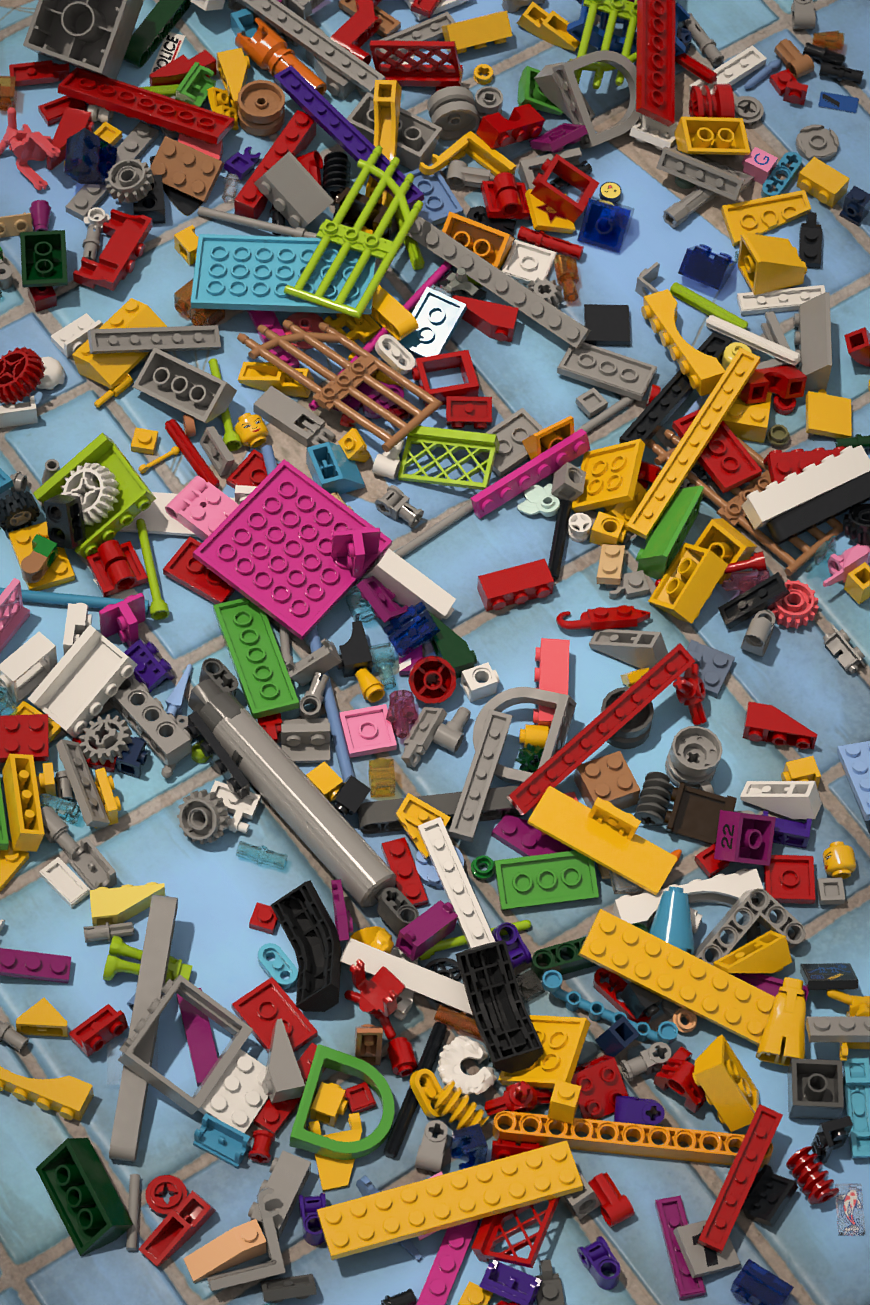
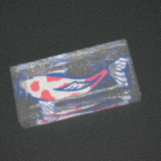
[835,1184,865,1236]

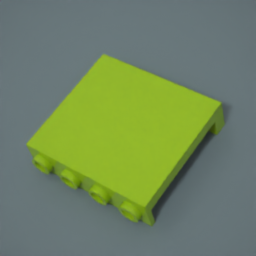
[33,433,156,559]

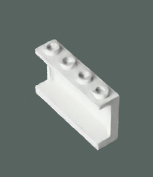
[28,625,138,738]

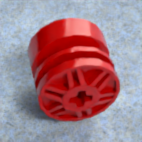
[689,83,735,118]

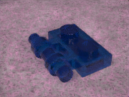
[383,601,441,658]

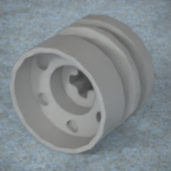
[665,726,723,789]

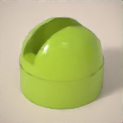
[191,742,210,763]

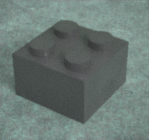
[787,1058,844,1120]

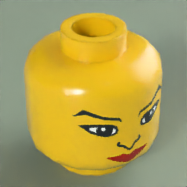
[235,413,268,448]
[822,841,856,879]

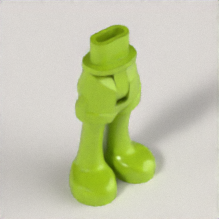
[103,935,192,984]

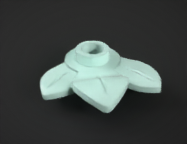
[517,483,560,517]

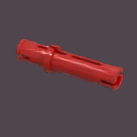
[517,226,584,260]

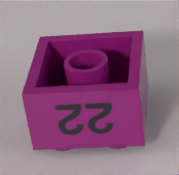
[714,810,776,866]

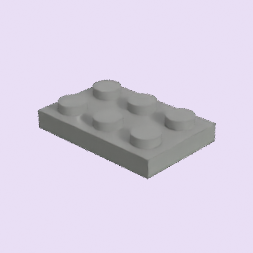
[478,408,544,477]

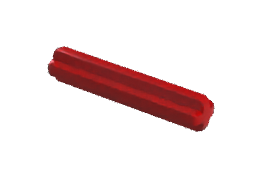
[675,53,717,84]

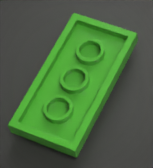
[494,850,599,910]

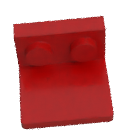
[571,1055,628,1120]

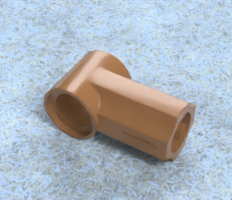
[774,39,814,79]

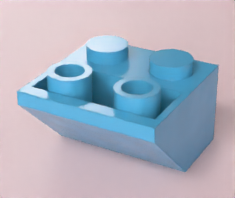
[306,442,365,495]

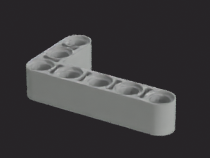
[693,888,806,966]

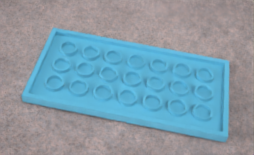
[191,234,376,314]

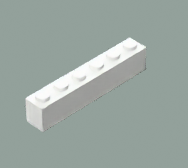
[741,445,870,530]

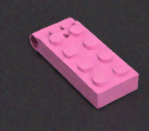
[165,476,239,541]

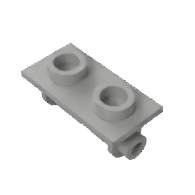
[823,625,866,674]

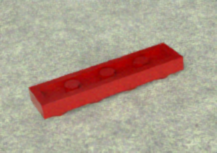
[253,1043,326,1136]

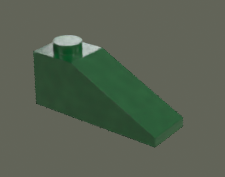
[422,610,477,679]

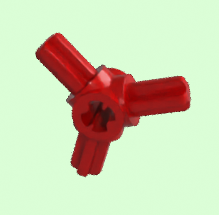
[673,664,707,725]
[484,1081,552,1116]

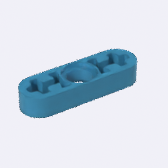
[761,152,802,198]

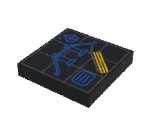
[800,963,858,990]

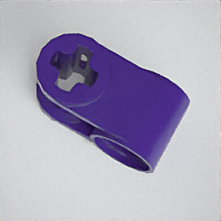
[491,922,532,970]
[614,1096,665,1125]
[299,1192,326,1246]
[577,1236,620,1290]

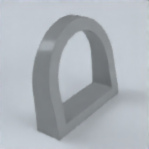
[552,50,641,149]
[473,687,576,785]

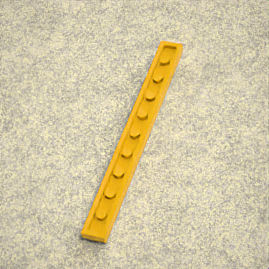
[626,348,760,539]

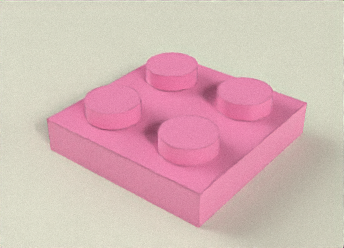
[339,704,397,758]

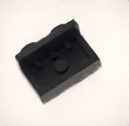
[742,1164,798,1228]

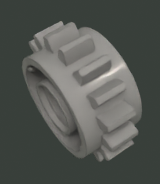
[105,158,154,203]
[177,789,230,844]

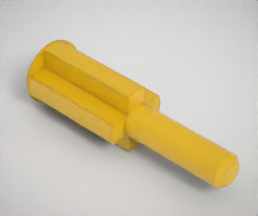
[94,374,133,408]

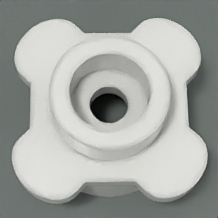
[84,207,110,230]

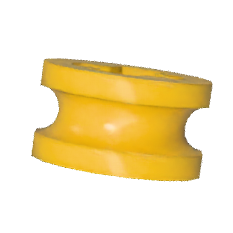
[474,64,493,85]

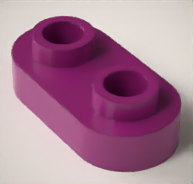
[363,384,404,419]

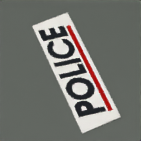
[150,32,185,74]

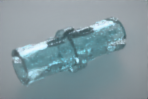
[236,841,288,870]

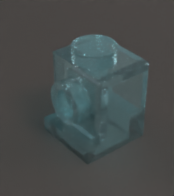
[346,586,377,623]

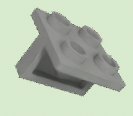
[281,718,330,763]

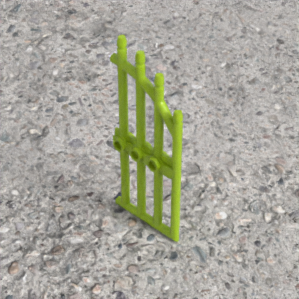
[570,0,637,89]
[284,145,423,319]

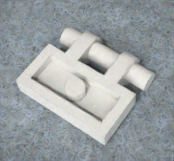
[202,780,261,834]

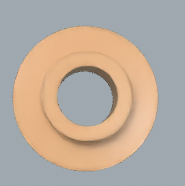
[672,1008,697,1033]

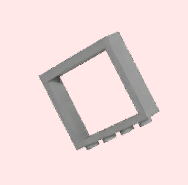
[118,975,253,1115]

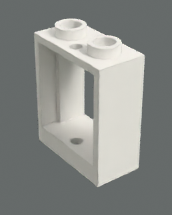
[0,632,57,706]

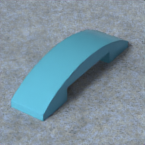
[843,1058,870,1158]

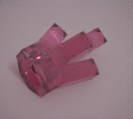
[722,569,770,595]
[386,690,418,739]

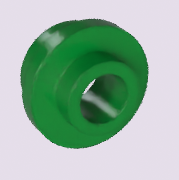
[471,855,495,880]

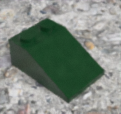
[20,230,68,288]

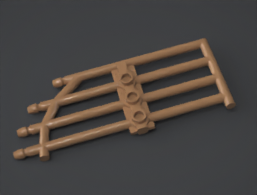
[237,319,443,452]
[646,429,844,576]

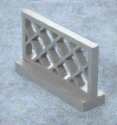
[657,145,754,201]

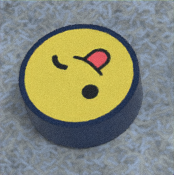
[599,182,622,204]

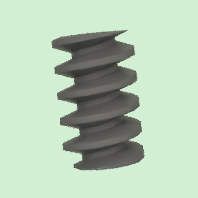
[634,772,674,826]

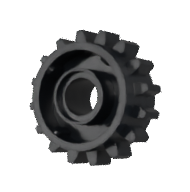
[843,504,870,545]

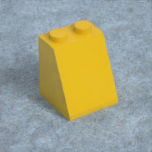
[738,233,807,295]

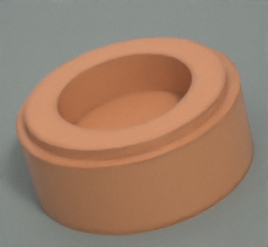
[183,414,196,437]

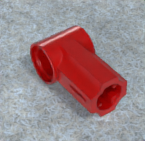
[296,150,323,187]
[588,1173,634,1227]

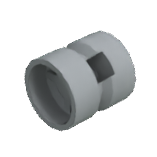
[475,86,503,125]

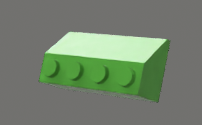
[636,485,704,580]

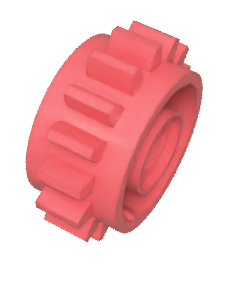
[767,580,819,629]

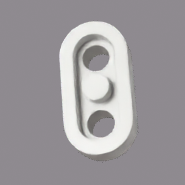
[375,334,415,374]

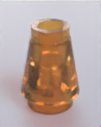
[813,31,844,52]

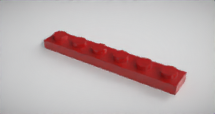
[697,1104,783,1253]

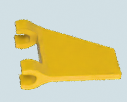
[308,1112,362,1192]

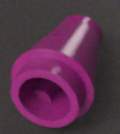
[29,200,51,231]

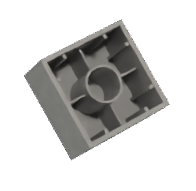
[23,0,144,80]

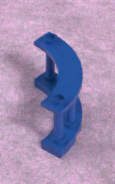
[567,0,690,56]

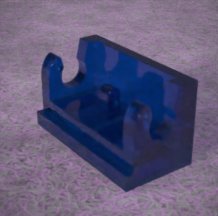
[450,1124,488,1170]

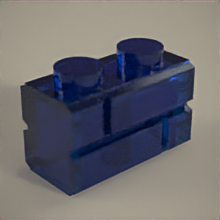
[730,1259,794,1305]

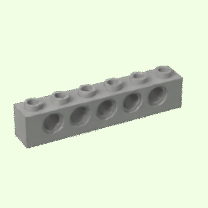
[108,673,192,767]

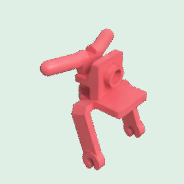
[0,107,61,191]

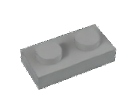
[199,426,235,476]

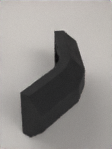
[271,880,341,1012]
[455,940,543,1074]

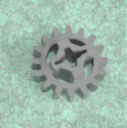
[79,714,132,765]

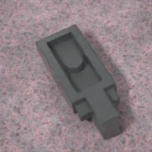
[535,1260,565,1305]

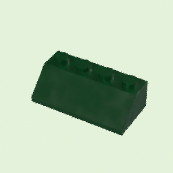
[36,1138,133,1256]

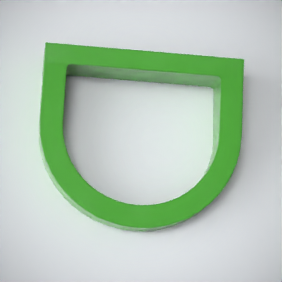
[290,1044,395,1160]

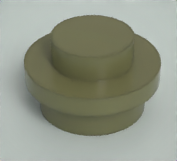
[767,424,790,447]

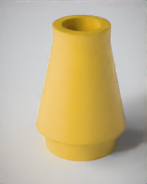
[355,668,385,703]

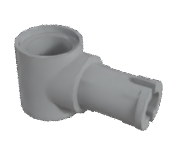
[299,672,329,719]
[433,707,471,753]

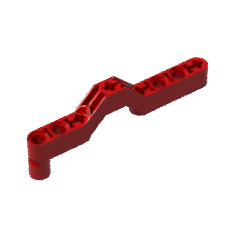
[330,0,382,65]

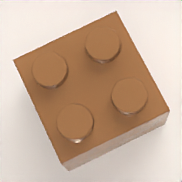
[574,751,640,810]

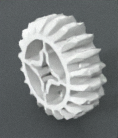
[60,463,120,526]

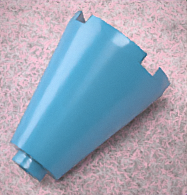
[649,887,695,955]

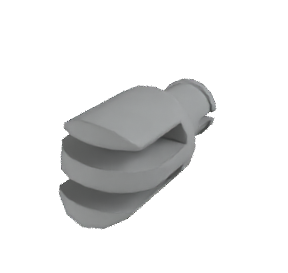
[41,806,81,857]

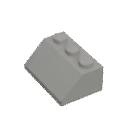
[254,151,334,229]

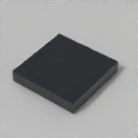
[584,304,630,346]

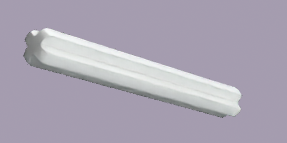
[706,315,801,366]

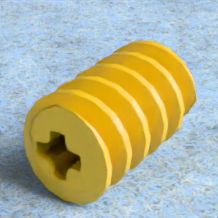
[434,1080,489,1138]

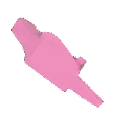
[823,544,870,587]

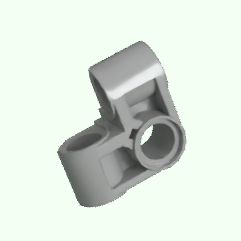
[741,610,776,657]

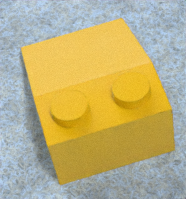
[723,392,772,443]

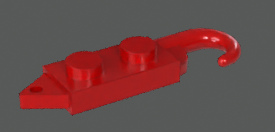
[556,605,650,630]

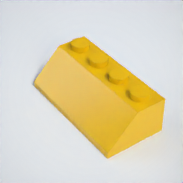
[72,298,167,389]

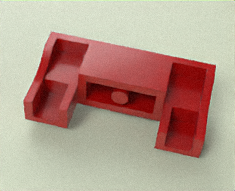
[73,209,153,291]

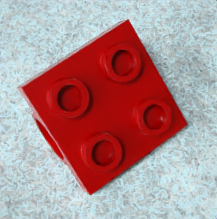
[481,172,531,220]
[86,540,148,597]

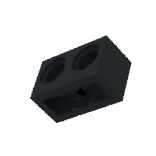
[133,175,166,224]
[44,494,87,549]

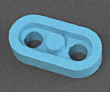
[258,943,298,989]

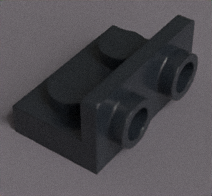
[811,1116,853,1164]

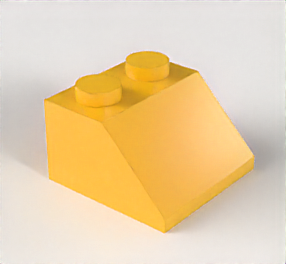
[694,518,757,584]

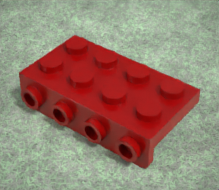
[763,446,846,484]

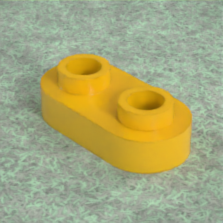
[410,1069,444,1118]

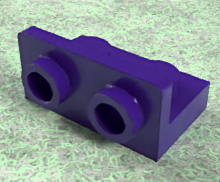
[124,639,175,693]

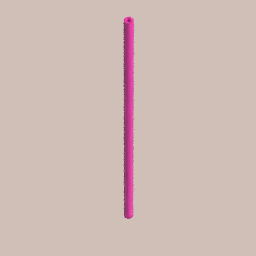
[309,261,453,411]

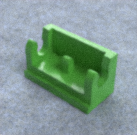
[175,62,216,107]

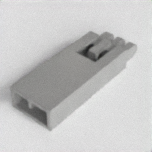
[254,386,336,447]

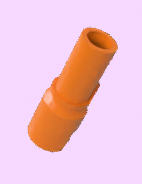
[235,18,327,96]

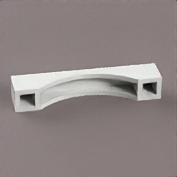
[613,869,764,928]

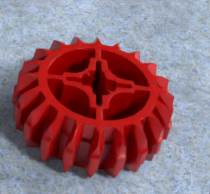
[0,347,45,405]

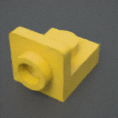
[338,428,371,463]
[36,762,56,800]

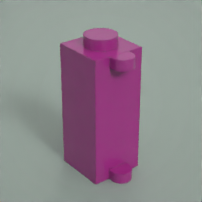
[395,900,458,961]

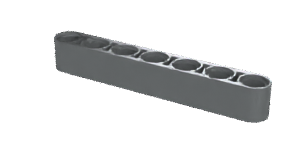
[357,786,522,834]

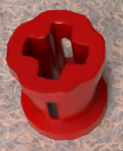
[248,1130,276,1163]

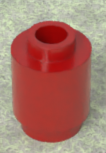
[387,1037,417,1077]

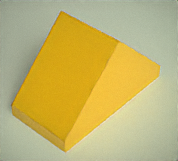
[16,998,68,1037]

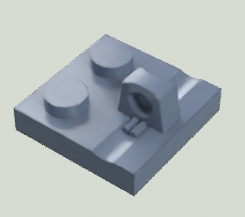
[674,640,735,699]

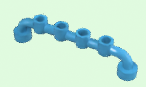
[542,970,678,1044]

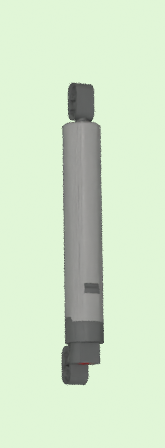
[188,658,419,935]

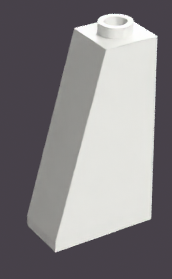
[360,548,456,620]

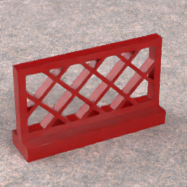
[369,40,464,87]
[471,1196,561,1268]

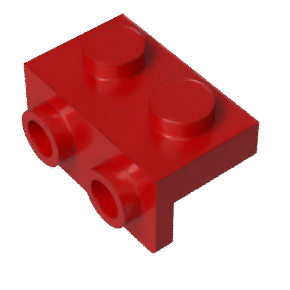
[446,396,493,429]
[68,1004,128,1057]

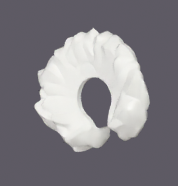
[437,1036,497,1095]

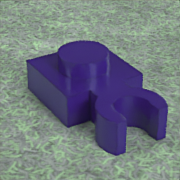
[224,146,261,180]

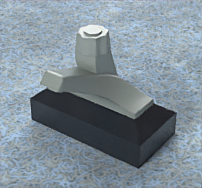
[437,268,487,301]

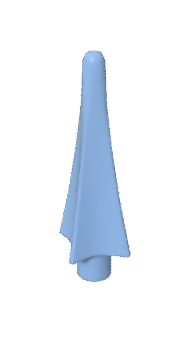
[165,664,192,717]

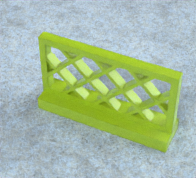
[397,426,500,490]

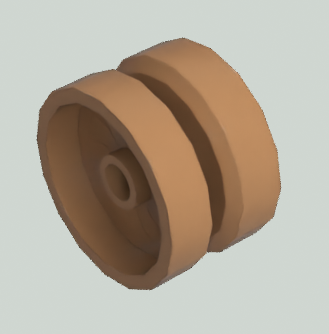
[238,80,285,136]

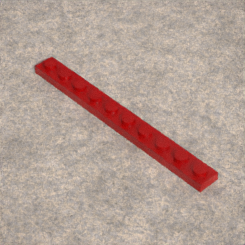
[507,643,696,815]

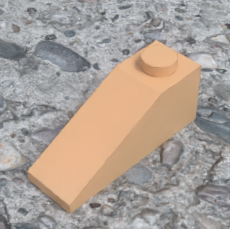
[183,1219,266,1283]

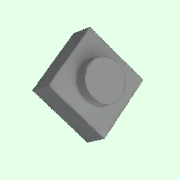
[576,387,608,418]
[817,878,845,905]

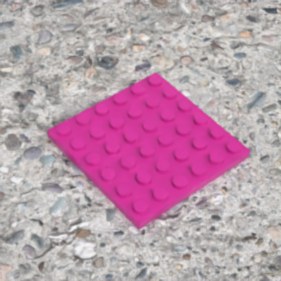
[193,459,392,640]

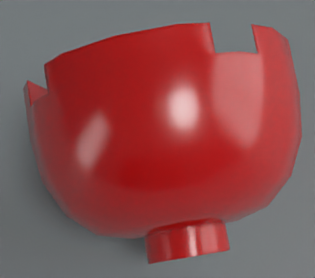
[408,655,456,704]

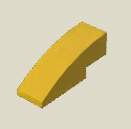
[517,1,580,51]
[238,362,314,398]

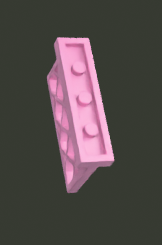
[0,578,30,653]

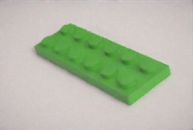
[213,597,299,719]

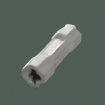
[663,186,719,228]

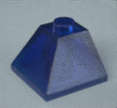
[577,198,635,253]

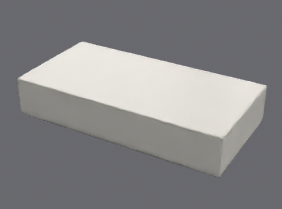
[39,857,90,908]

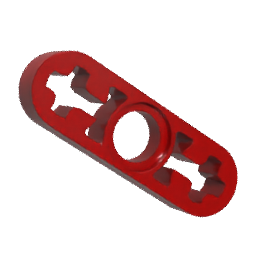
[593,968,652,1023]

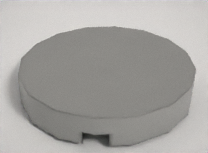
[795,125,839,162]

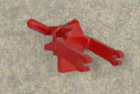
[344,959,406,1040]

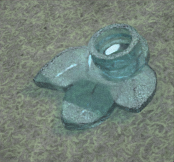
[804,536,837,573]

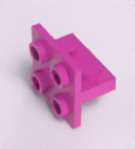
[331,526,381,577]
[99,593,146,647]

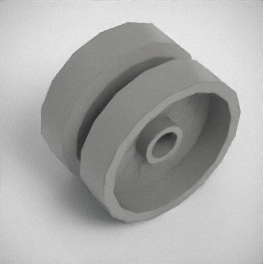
[427,86,479,141]

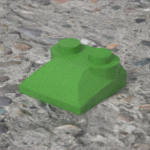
[517,66,563,115]

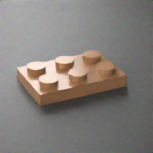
[150,136,225,203]

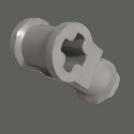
[375,485,424,528]
[620,1042,671,1082]

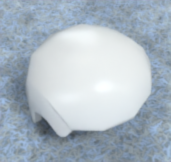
[36,357,66,390]

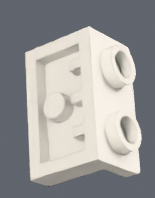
[51,313,103,358]

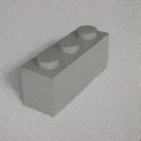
[248,1150,311,1239]

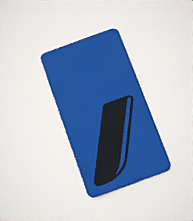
[819,92,859,113]

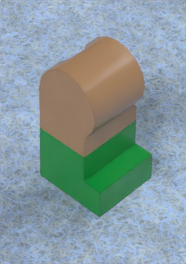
[21,534,58,583]

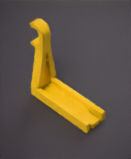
[419,131,516,176]

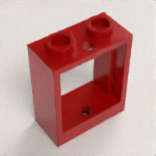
[530,154,599,223]
[412,350,479,407]

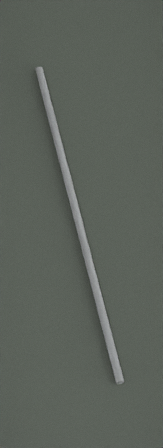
[340,396,634,600]

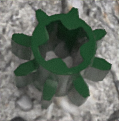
[515,743,543,773]

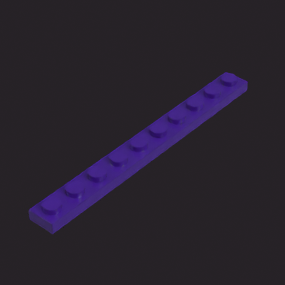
[274,65,424,209]

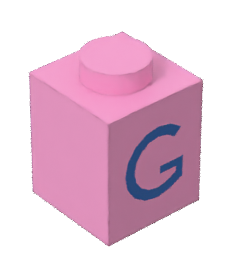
[742,147,778,185]

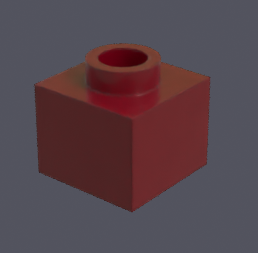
[28,286,57,312]

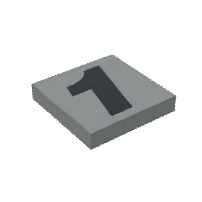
[673,1220,741,1279]

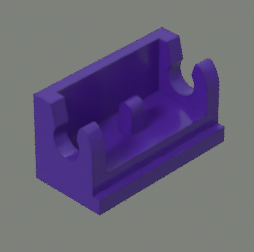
[762,810,812,849]
[479,1260,543,1305]

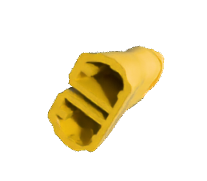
[756,977,806,1067]

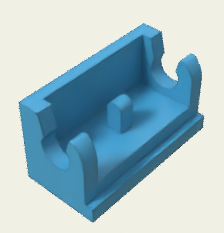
[193,1113,251,1169]

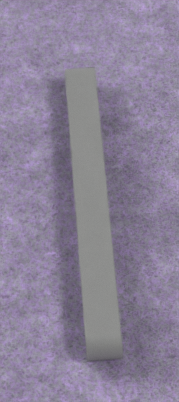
[109,895,178,1162]

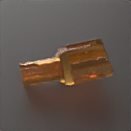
[554,254,579,302]

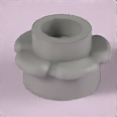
[10,471,28,493]

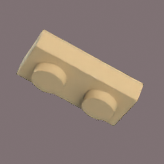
[597,544,626,585]

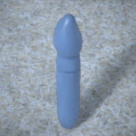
[744,59,781,89]

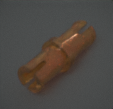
[434,1005,481,1039]

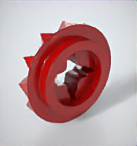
[145,1175,187,1215]

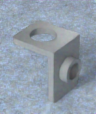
[635,262,660,298]

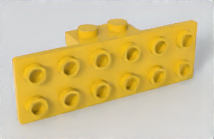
[527,786,677,895]

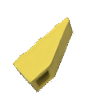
[90,882,165,926]

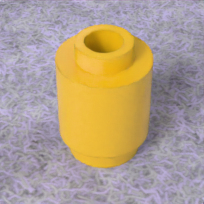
[519,724,550,750]

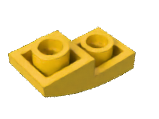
[207,87,238,130]

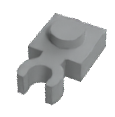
[605,570,650,599]

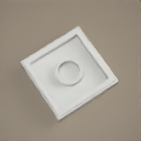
[501,240,557,285]

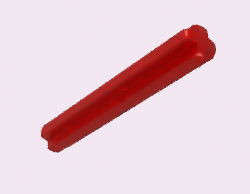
[165,419,219,488]

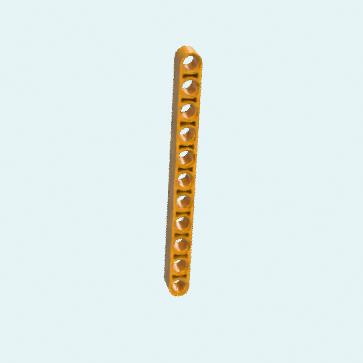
[492,1111,773,1168]

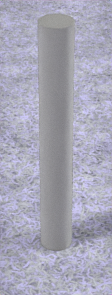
[126,1174,140,1251]

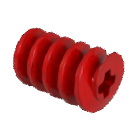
[786,1146,840,1204]

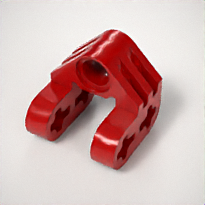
[653,1046,707,1113]

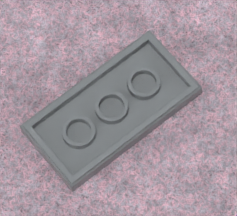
[557,342,657,401]

